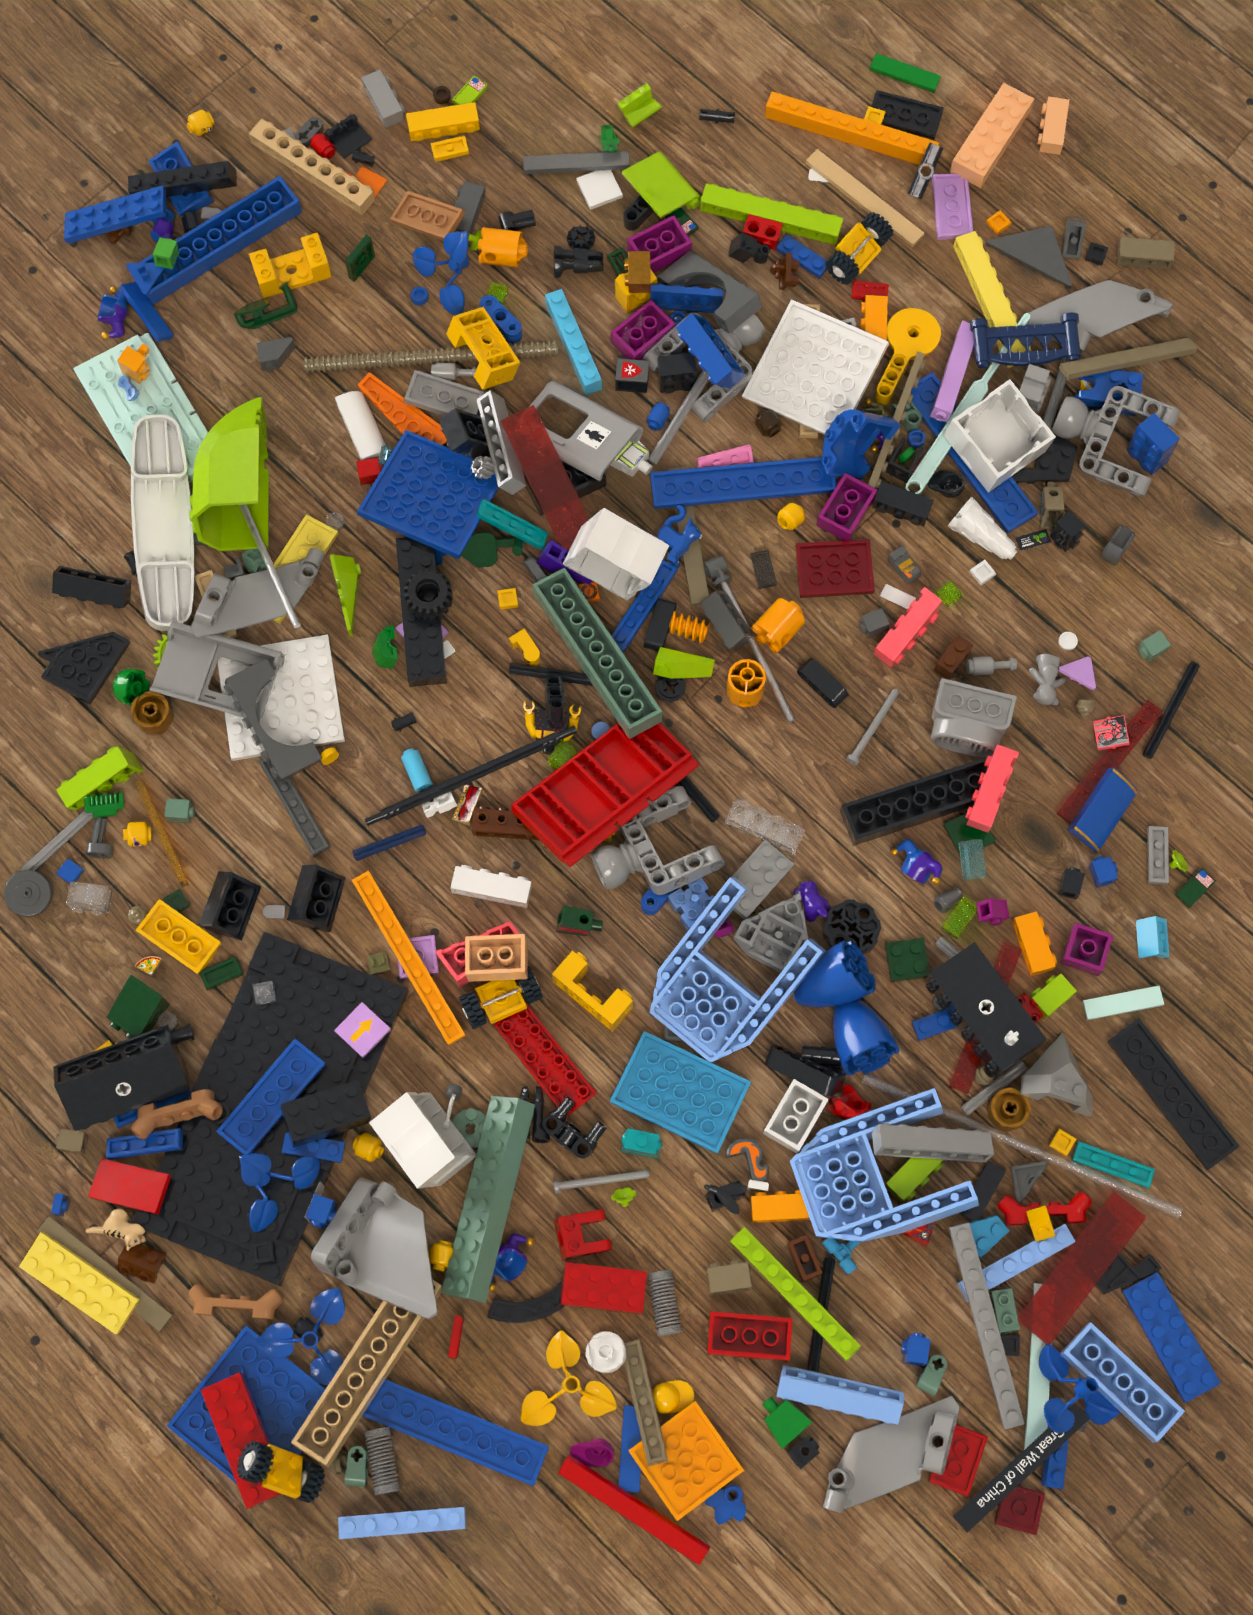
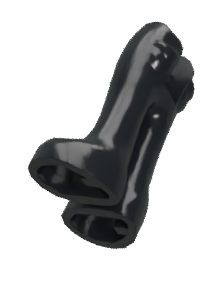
[520,1086,550,1143]

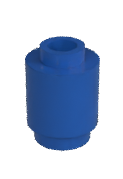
[646,402,670,431]

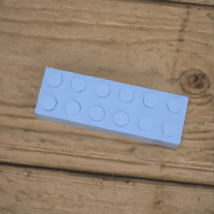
[1060,1322,1185,1443]

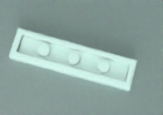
[1082,986,1164,1020]

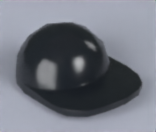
[927,471,965,498]

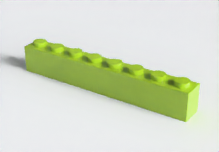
[700,183,843,246]
[730,1227,861,1362]

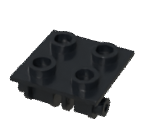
[323,114,372,159]

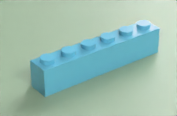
[545,289,602,396]

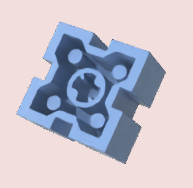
[667,877,715,932]

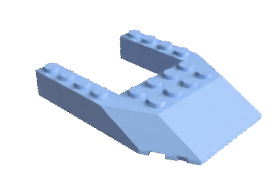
[650,877,826,1062]
[790,1088,979,1242]

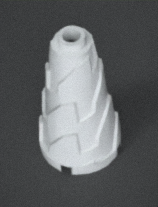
[948,497,1018,560]

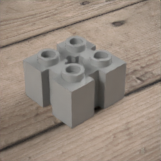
[1019,364,1051,413]

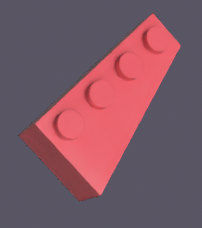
[874,587,942,668]
[435,921,519,988]

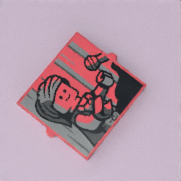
[1093,715,1130,751]

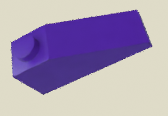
[536,540,592,585]

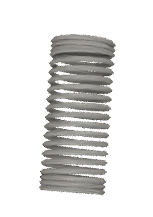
[647,1270,683,1336]
[364,1427,400,1495]

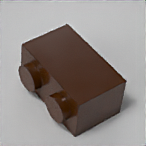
[934,635,973,680]
[787,1235,822,1283]

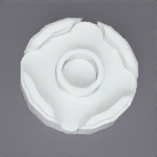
[586,1331,627,1373]

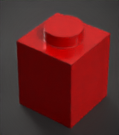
[356,458,384,485]

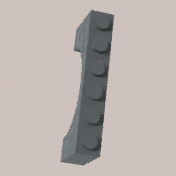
[658,251,762,334]
[224,659,322,782]

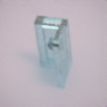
[959,839,986,880]

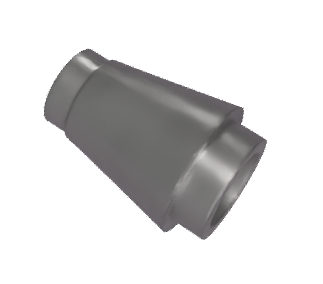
[933,887,963,913]

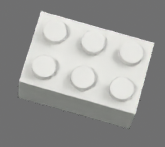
[763,1079,829,1154]

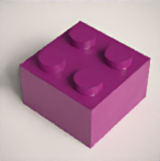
[1061,922,1113,976]

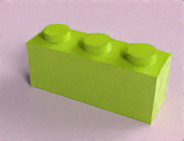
[885,1158,944,1203]

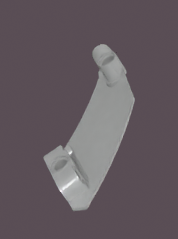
[1028,280,1174,353]
[190,548,325,638]
[823,1396,960,1514]

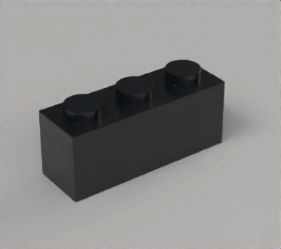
[872,481,934,526]

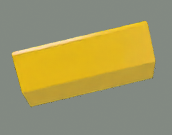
[136,899,221,974]

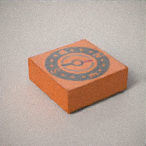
[578,582,600,603]

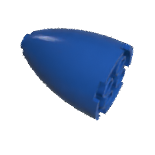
[794,940,876,1008]
[832,999,900,1076]

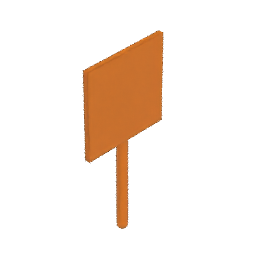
[331,163,387,198]

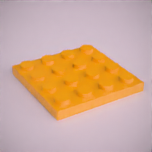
[628,1401,744,1521]

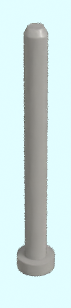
[846,688,899,766]
[553,1170,650,1194]

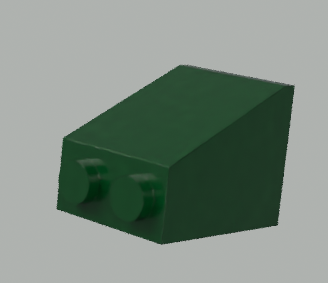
[106,975,170,1039]

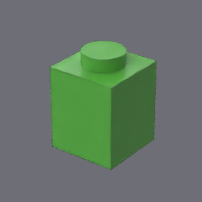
[153,237,179,269]

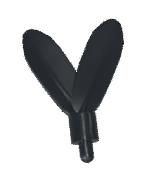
[704,1184,747,1214]

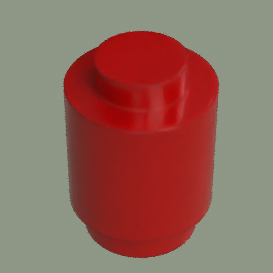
[310,133,336,159]

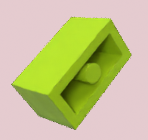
[1031,974,1077,1020]

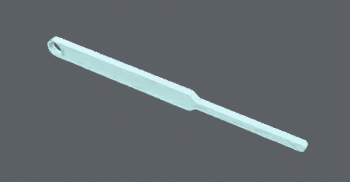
[906,313,1030,495]

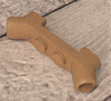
[131,1089,223,1140]
[188,1283,283,1320]

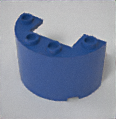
[822,409,900,481]

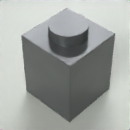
[859,608,890,639]

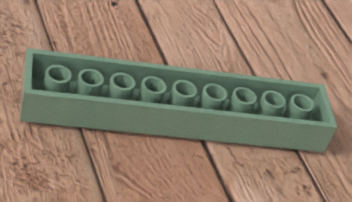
[532,568,662,739]
[441,1096,535,1304]

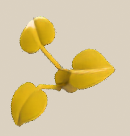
[521,1331,617,1426]

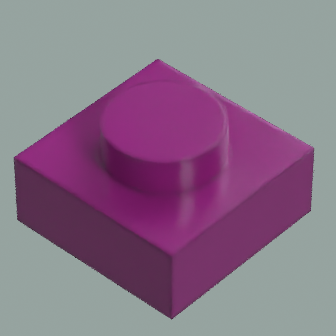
[714,917,734,938]

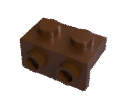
[118,1244,166,1283]

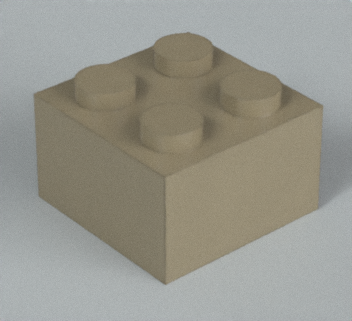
[706,1259,752,1296]

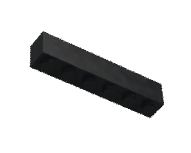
[128,161,237,197]

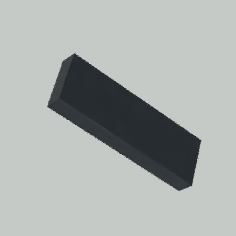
[959,1161,1006,1221]

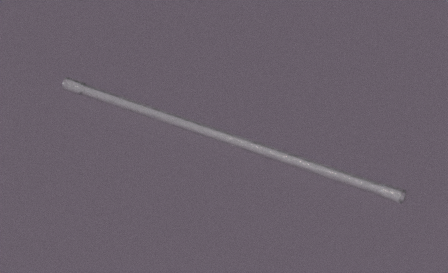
[861,1072,1183,1219]

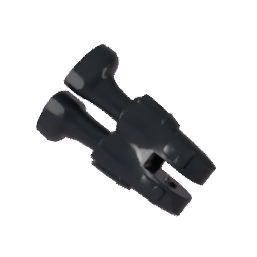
[554,246,604,278]

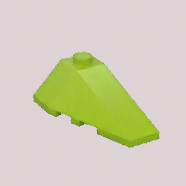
[329,554,361,637]

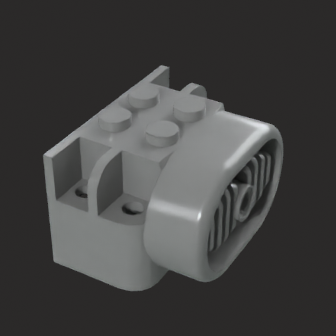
[931,678,1017,758]

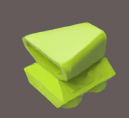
[617,83,662,128]

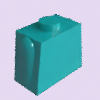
[620,1128,663,1160]

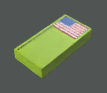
[452,76,488,105]

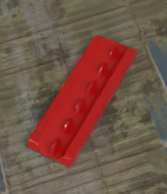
[494,1002,597,1117]

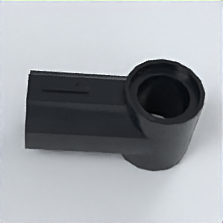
[498,210,536,231]

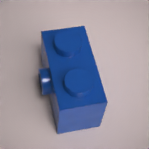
[306,1194,338,1230]
[901,1333,930,1367]

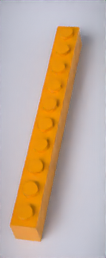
[765,92,939,168]

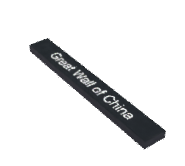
[953,1403,1089,1533]

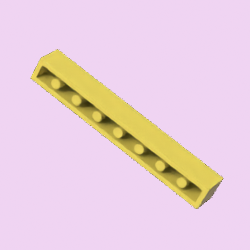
[953,231,1031,368]

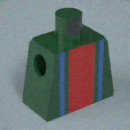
[556,905,603,936]

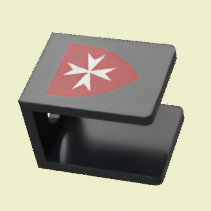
[615,358,649,393]
[886,438,925,483]

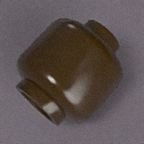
[755,409,782,438]

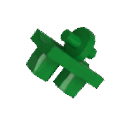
[598,124,620,152]

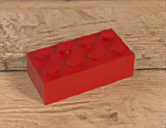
[560,1262,647,1315]
[707,1311,793,1362]

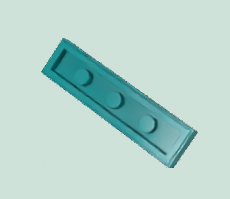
[476,499,548,550]
[1072,1141,1155,1189]

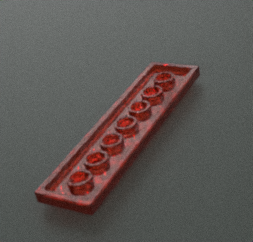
[500,405,589,551]
[1018,1191,1146,1346]

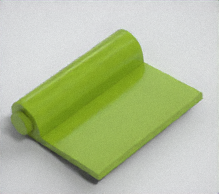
[622,152,701,218]

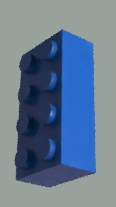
[676,313,746,389]

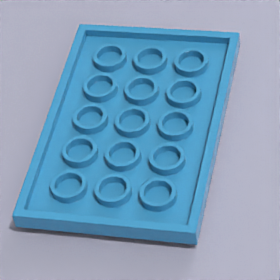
[609,1031,751,1154]

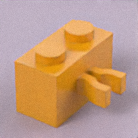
[117,343,150,384]

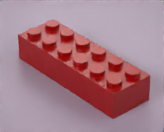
[201,1373,282,1509]

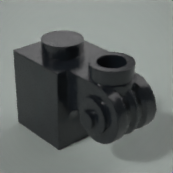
[728,233,770,264]

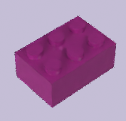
[627,215,692,273]
[611,300,675,360]
[816,473,877,541]

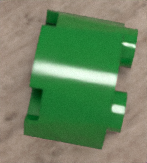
[372,625,398,669]

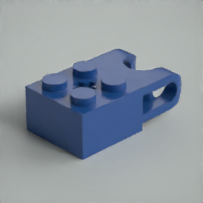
[1075,370,1143,416]

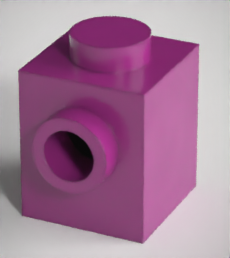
[976,898,1009,926]

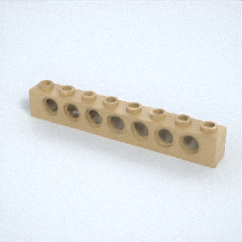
[249,119,375,215]

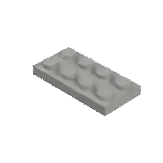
[404,370,484,416]
[717,840,795,920]

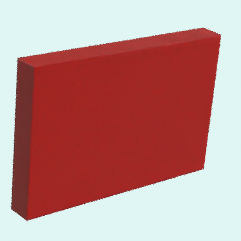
[928,1424,988,1497]

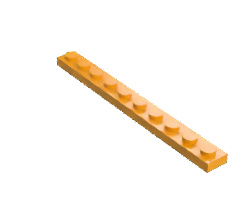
[352,870,466,1046]

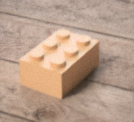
[465,934,528,982]

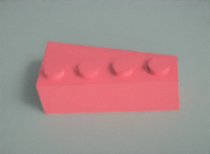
[965,744,1019,833]

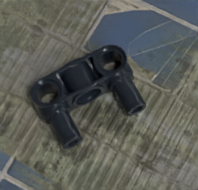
[542,1096,607,1158]

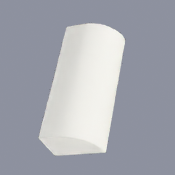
[335,391,390,460]

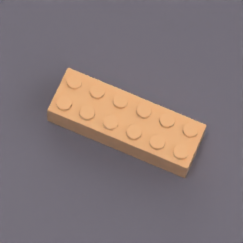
[950,83,1034,188]

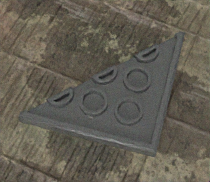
[985,226,1072,289]

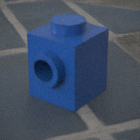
[1089,856,1118,888]

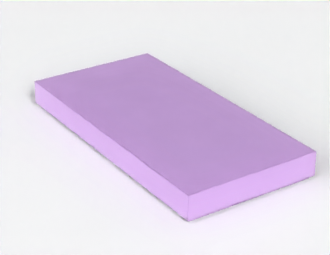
[931,173,973,240]

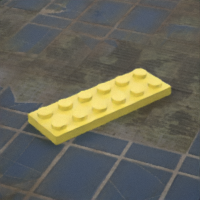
[273,514,339,624]
[19,1232,140,1335]

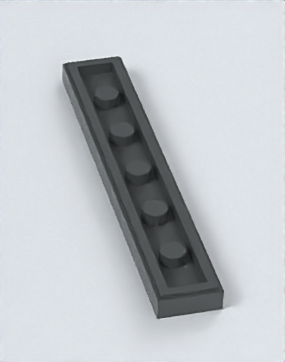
[524,151,630,174]
[258,759,330,857]

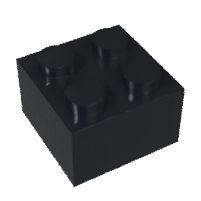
[657,353,697,394]

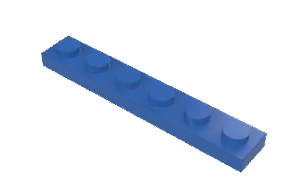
[612,560,678,654]

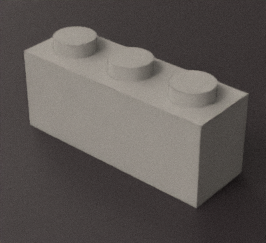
[361,70,405,128]

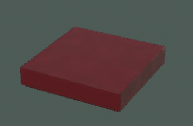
[995,1486,1045,1535]

